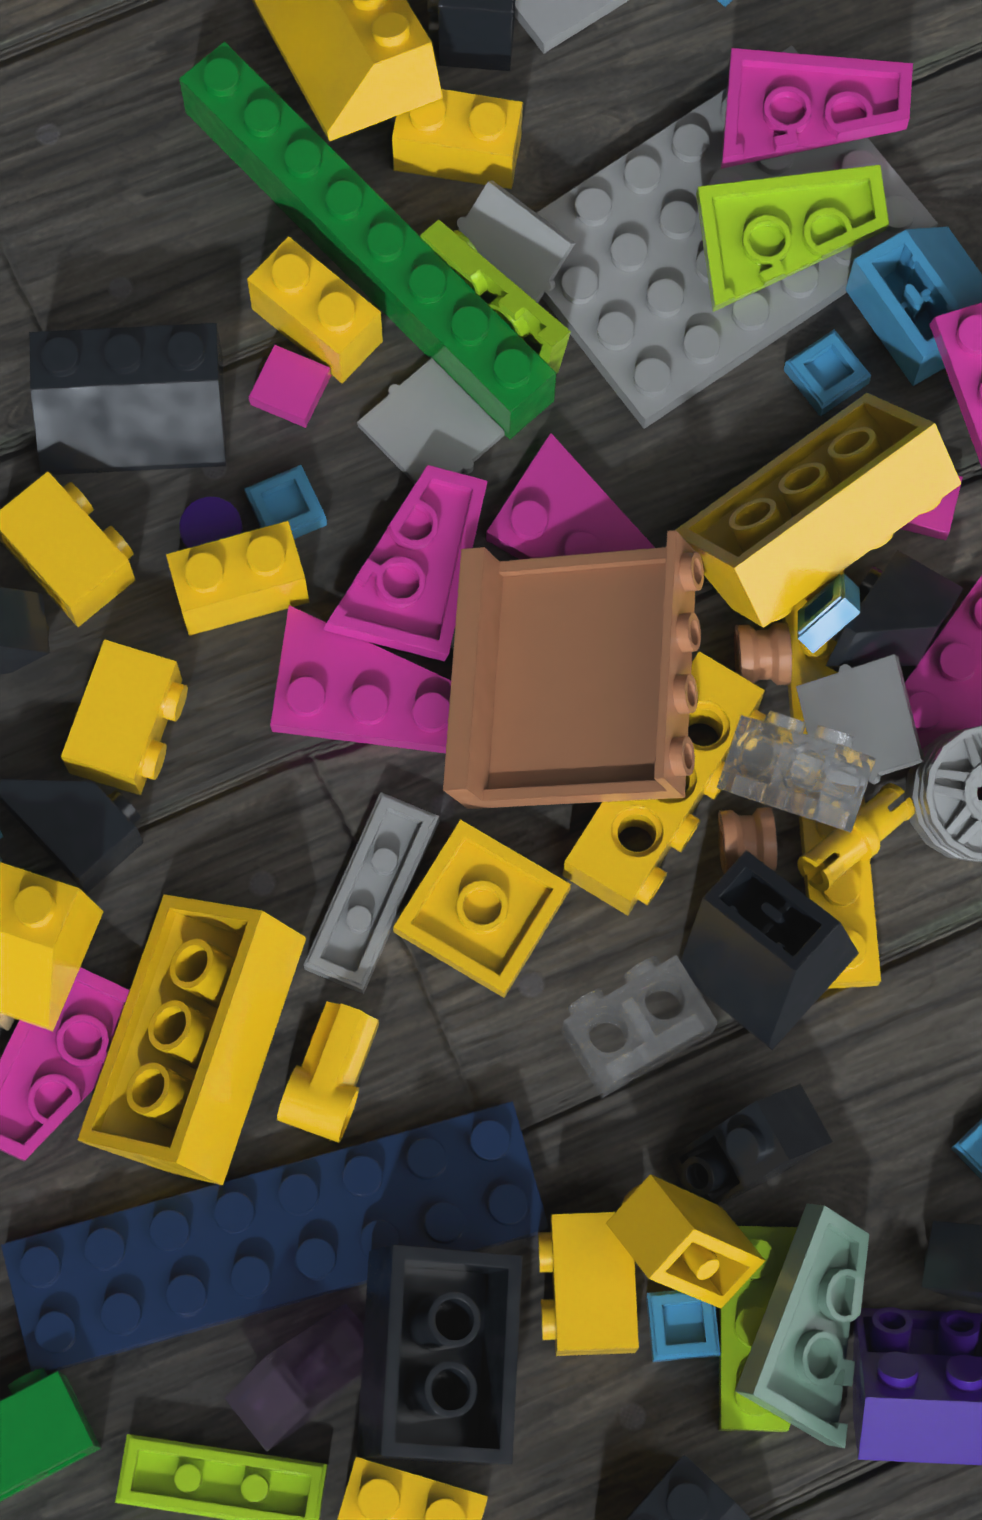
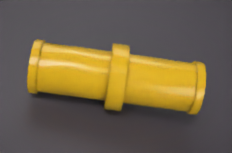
[797,783,915,891]

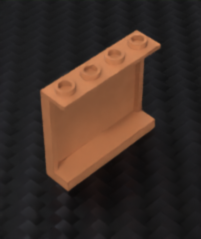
[443,530,704,809]

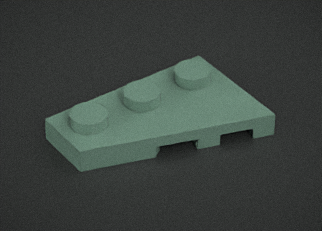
[735,1204,869,1448]

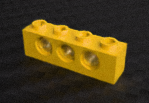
[563,651,767,916]

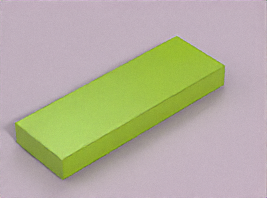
[115,1434,328,1520]

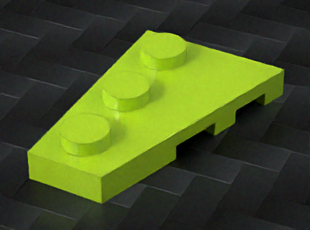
[696,165,889,312]
[420,219,571,374]
[719,1226,798,1432]

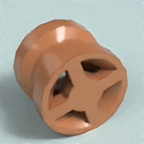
[734,622,792,685]
[718,807,777,874]

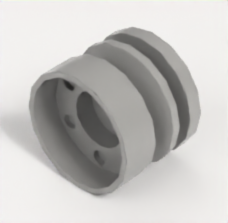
[904,725,982,862]

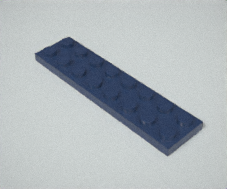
[1,1101,549,1373]

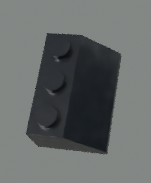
[29,323,226,475]

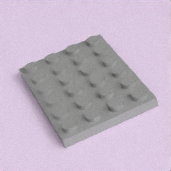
[536,46,938,429]

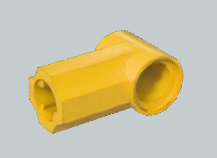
[277,1001,379,1143]

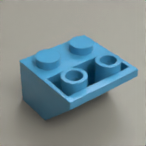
[846,227,982,386]

